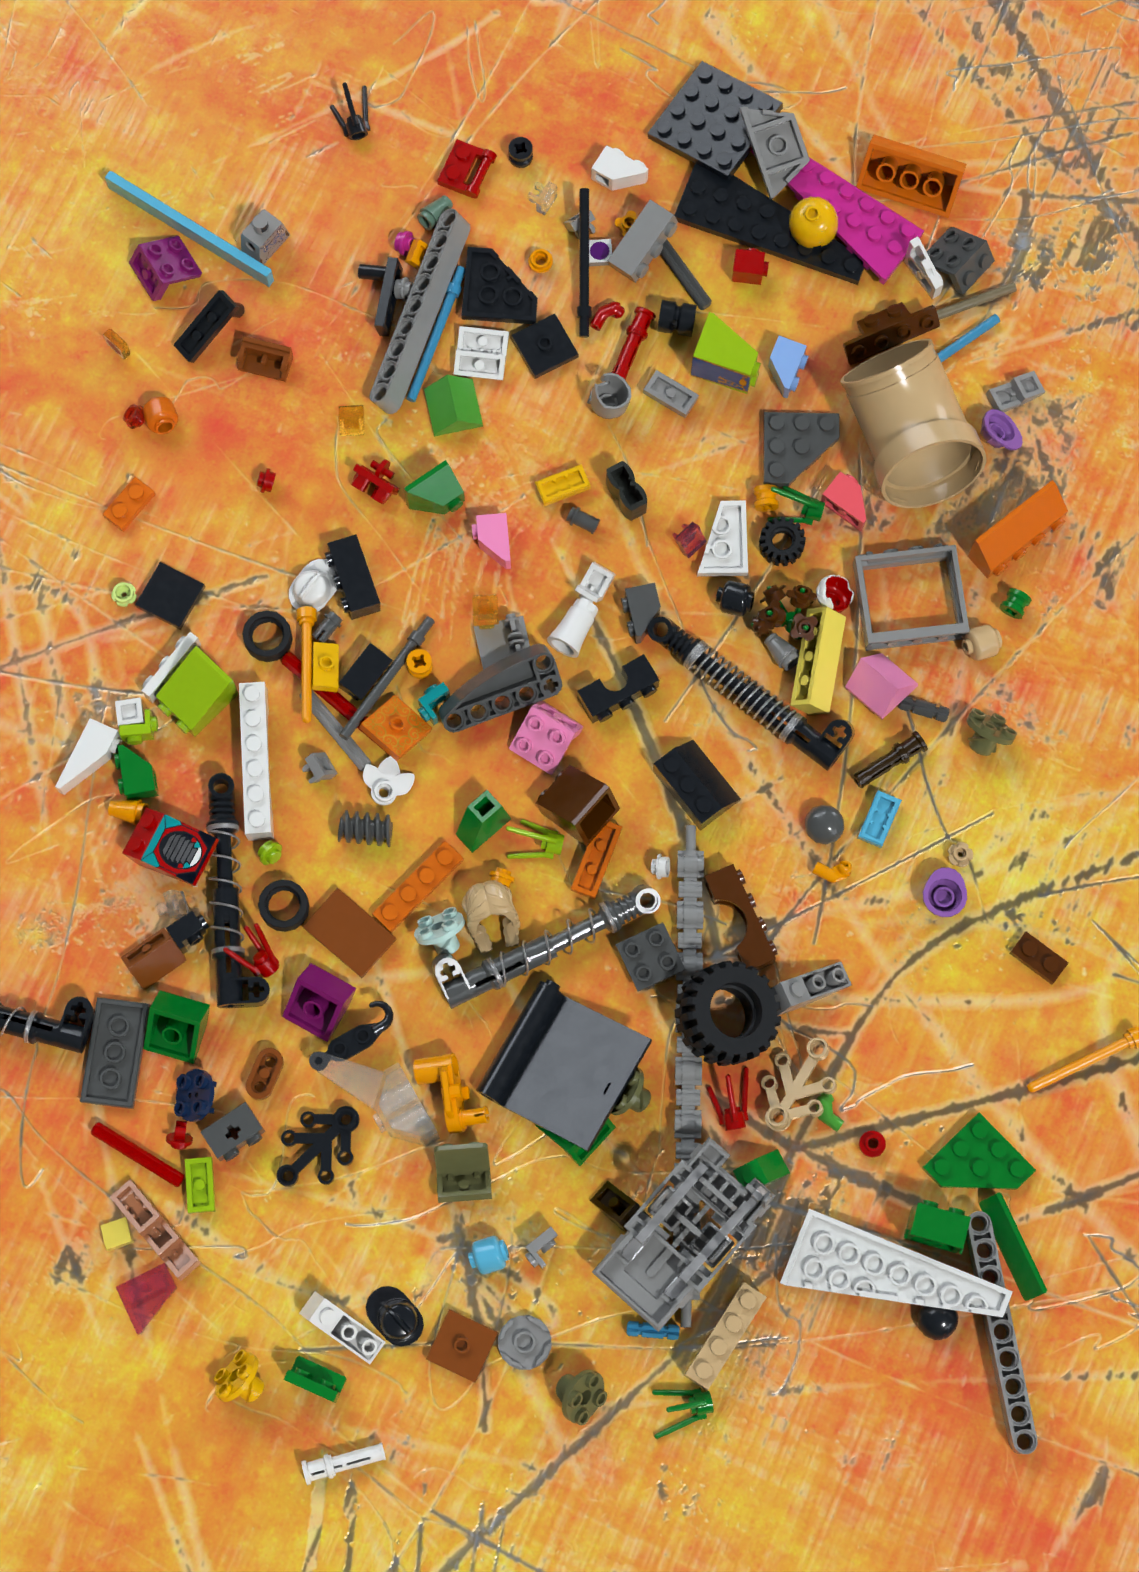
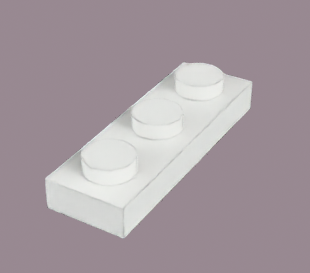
[141,632,201,703]

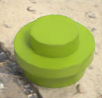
[257,840,282,865]

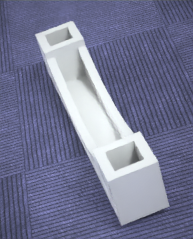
[239,682,274,841]

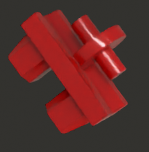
[351,459,400,504]

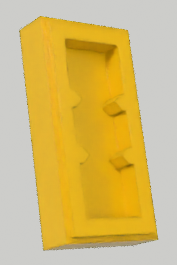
[535,464,591,507]
[312,642,339,692]

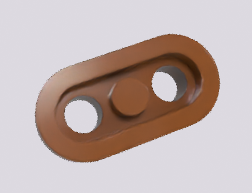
[246,1048,284,1100]

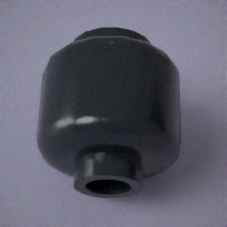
[716,581,755,616]

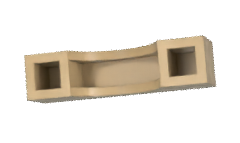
[684,1282,767,1391]

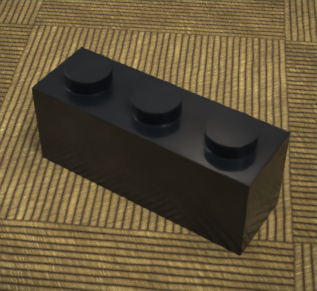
[324,534,380,620]

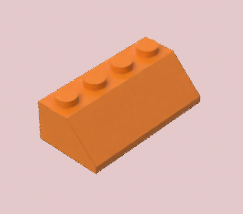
[856,134,967,218]
[968,480,1068,579]

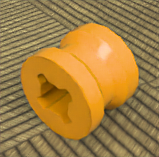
[753,484,779,512]
[406,649,433,679]

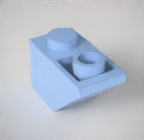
[768,336,809,398]

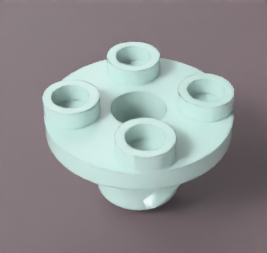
[414,907,465,955]

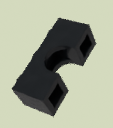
[577,654,660,724]

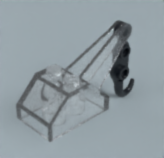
[309,1001,440,1146]

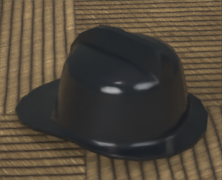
[366,1286,424,1346]

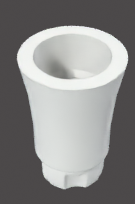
[547,597,598,658]

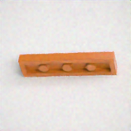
[372,841,464,933]

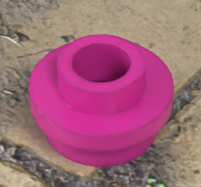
[394,231,415,256]

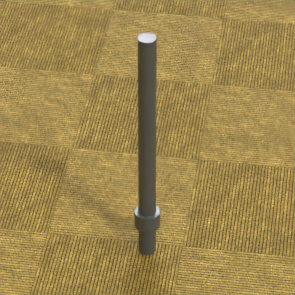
[339,616,435,741]

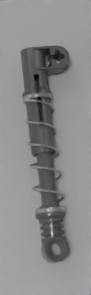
[432,884,661,1009]

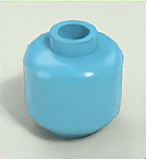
[468,1236,510,1275]

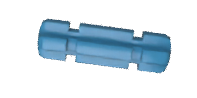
[626,1321,680,1340]

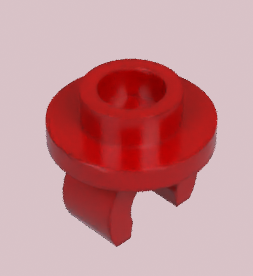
[166,1120,193,1150]

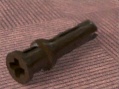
[852,731,928,789]

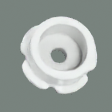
[651,854,670,879]

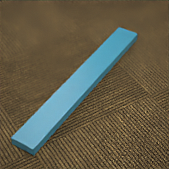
[105,171,274,287]

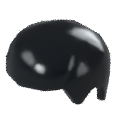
[917,1306,959,1340]

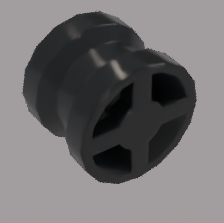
[509,137,533,168]

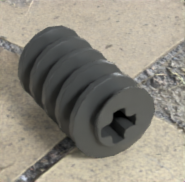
[338,810,393,847]

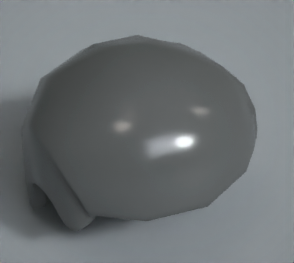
[805,805,844,845]

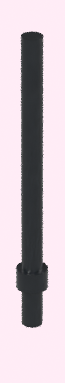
[577,188,592,338]

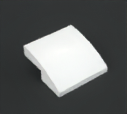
[453,326,509,381]

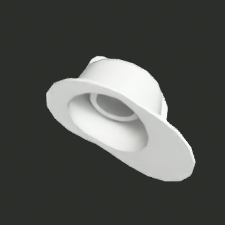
[289,559,337,612]

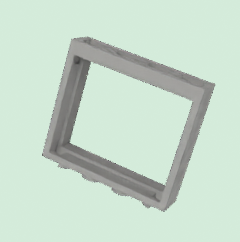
[853,543,970,651]

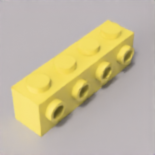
[790,607,846,715]

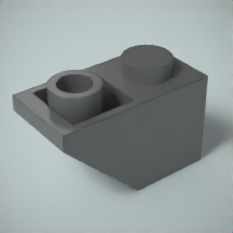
[621,583,661,644]

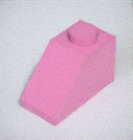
[472,513,511,569]

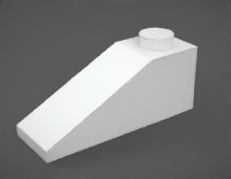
[55,718,122,795]

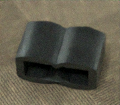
[606,461,647,521]

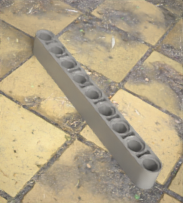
[370,208,471,414]
[966,1211,1038,1454]

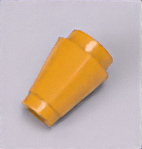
[108,800,149,825]

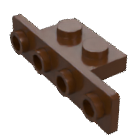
[843,302,940,365]

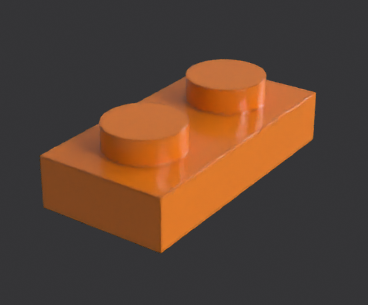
[103,477,156,532]

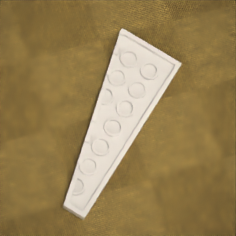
[780,1209,1013,1317]

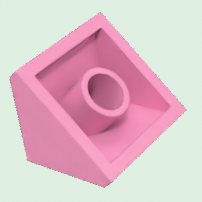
[845,653,918,719]

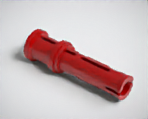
[611,307,656,381]

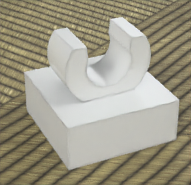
[115,698,145,727]

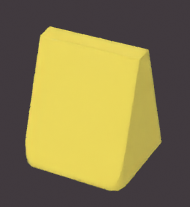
[101,1217,135,1251]

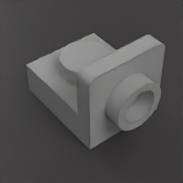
[525,1227,558,1269]

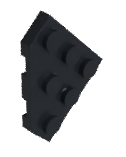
[461,247,538,324]

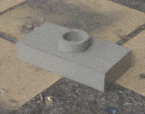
[643,370,699,418]

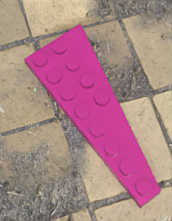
[751,149,924,285]

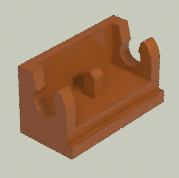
[237,336,293,382]

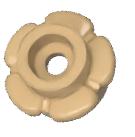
[948,842,973,867]

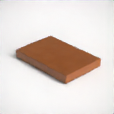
[303,888,397,978]

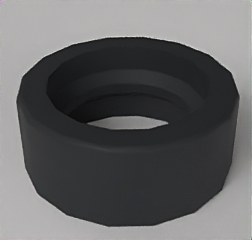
[242,610,293,662]
[258,880,310,932]

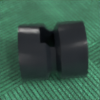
[657,300,697,337]

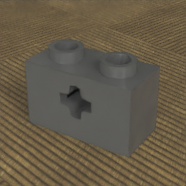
[201,1102,265,1162]

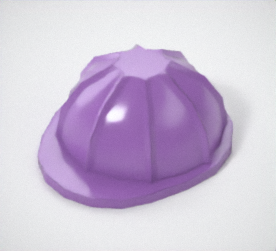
[980,409,1023,450]
[923,867,967,917]

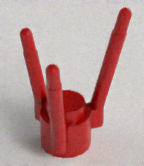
[223,923,280,978]
[707,1067,749,1131]

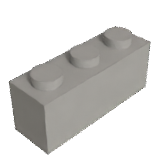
[607,200,678,283]

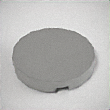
[498,1315,551,1370]

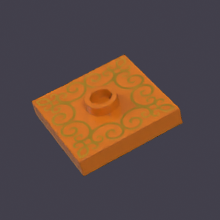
[359,695,432,761]

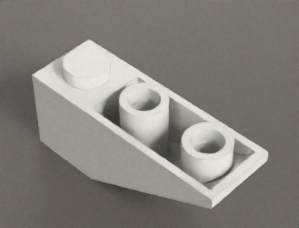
[299,1291,386,1364]

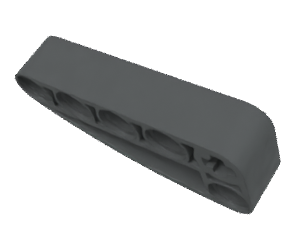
[438,644,562,732]

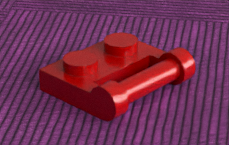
[437,139,497,199]

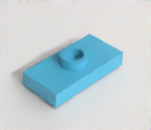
[858,790,902,848]

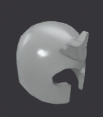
[587,373,631,419]

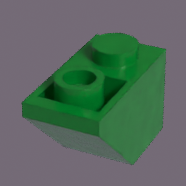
[114,745,159,800]
[456,790,511,853]

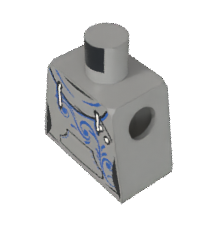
[241,209,290,264]

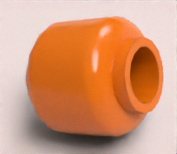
[142,397,178,434]

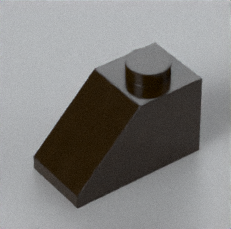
[590,1181,652,1233]

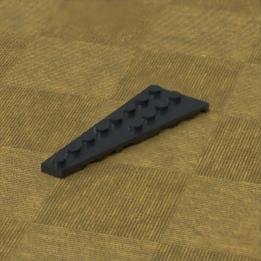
[674,163,865,285]

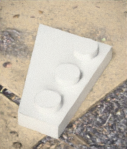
[697,500,748,576]

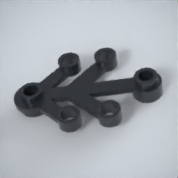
[277,1106,360,1187]

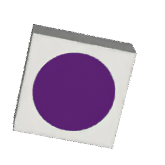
[589,239,612,266]

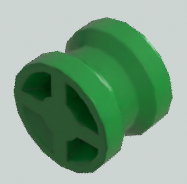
[1000,588,1032,619]

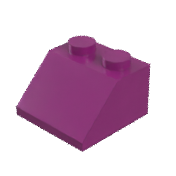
[282,963,356,1042]

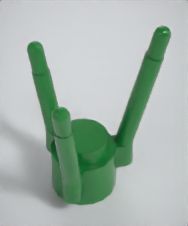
[767,486,825,525]
[652,1388,714,1439]

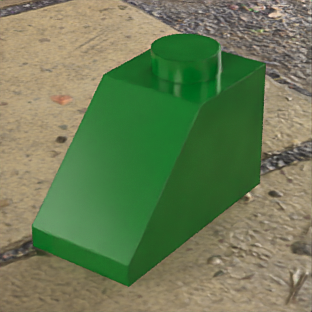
[731,1149,790,1187]

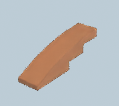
[110,1179,201,1281]

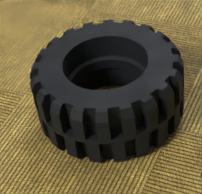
[675,961,781,1066]

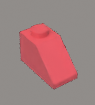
[821,471,866,531]

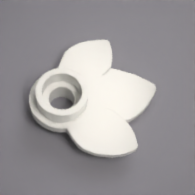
[363,756,415,806]

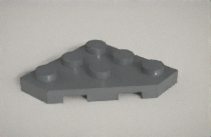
[763,412,839,487]

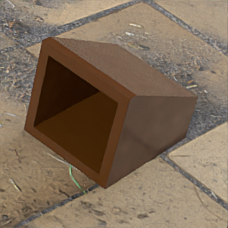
[536,765,620,847]

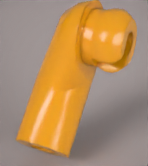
[812,860,852,883]

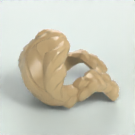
[461,880,521,954]

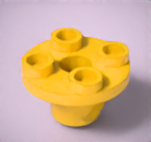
[214,1349,264,1403]

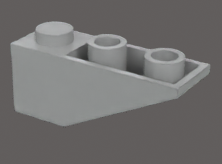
[772,962,852,1016]

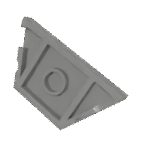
[739,107,810,200]

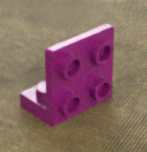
[129,236,202,301]

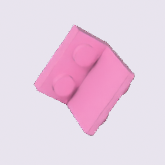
[509,701,584,775]

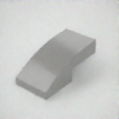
[986,371,1045,412]

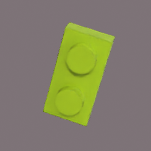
[185,1157,216,1214]

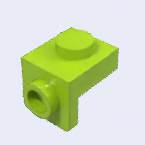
[119,709,158,745]

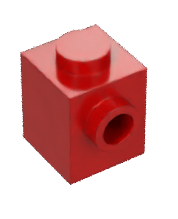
[732,248,769,285]

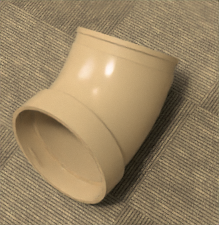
[840,339,987,508]

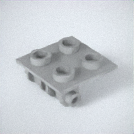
[473,613,530,670]

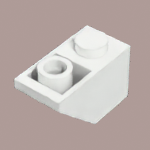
[591,145,649,191]

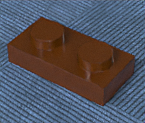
[1009,931,1069,985]

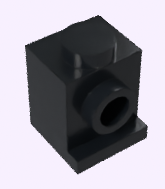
[166,911,209,954]

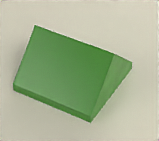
[424,375,483,437]

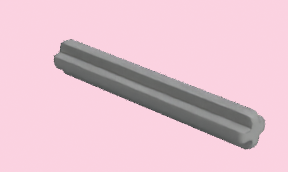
[300,690,371,771]

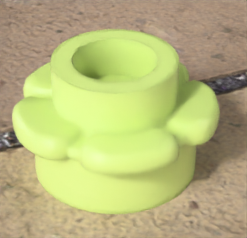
[111,582,137,607]

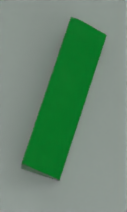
[979,1192,1047,1301]

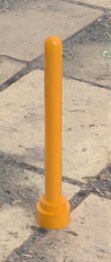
[296,606,317,723]
[1027,1025,1139,1093]

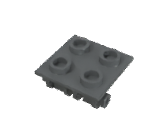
[615,922,686,992]

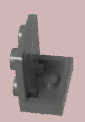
[927,227,995,295]

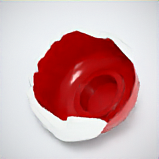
[816,575,854,613]

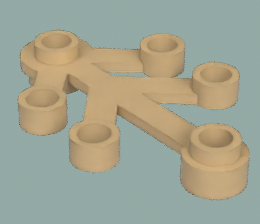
[761,1037,837,1132]

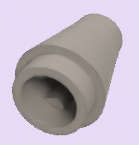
[764,633,799,671]

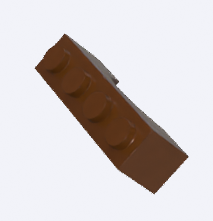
[703,864,778,970]

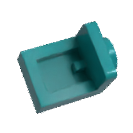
[418,682,450,725]

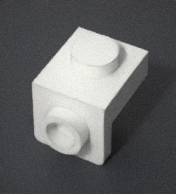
[575,562,616,603]

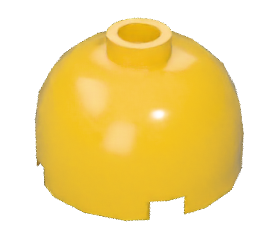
[789,197,838,248]

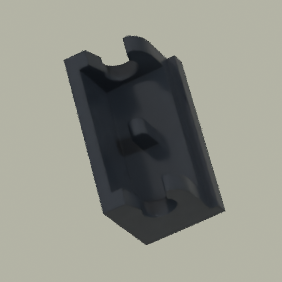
[339,643,392,701]

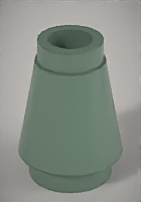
[417,195,453,230]

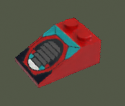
[122,807,219,886]

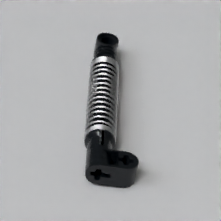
[648,617,855,771]

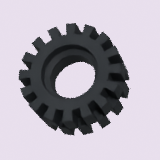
[759,517,806,566]

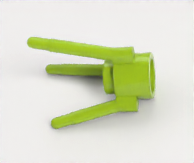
[506,819,564,859]

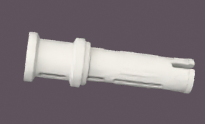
[301,1442,386,1485]

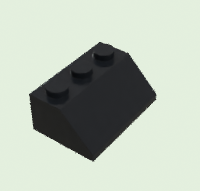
[653,740,741,831]

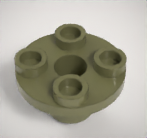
[966,708,1017,756]
[606,1067,651,1115]
[556,1370,607,1426]

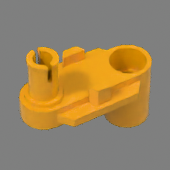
[413,1053,490,1134]

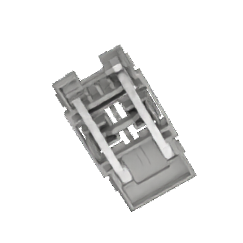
[592,1137,776,1332]

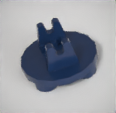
[174,1069,217,1122]

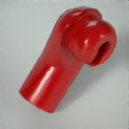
[589,301,625,331]

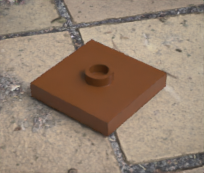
[426,1309,498,1383]

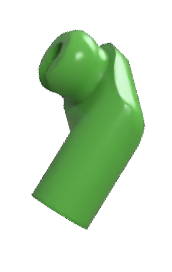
[816,1093,844,1132]

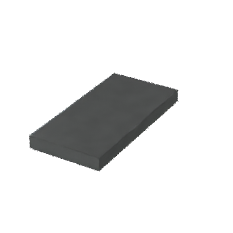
[80,997,151,1109]

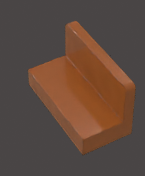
[121,927,186,990]

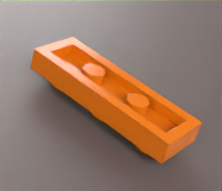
[571,822,623,900]

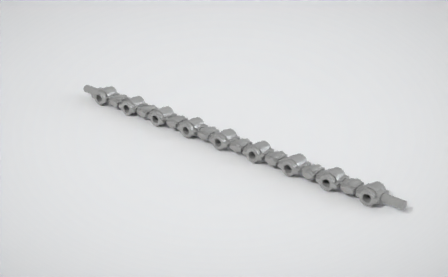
[673,825,704,1328]

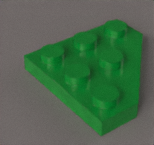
[922,1112,1036,1190]

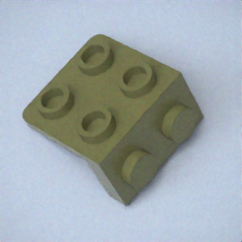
[434,1142,492,1203]

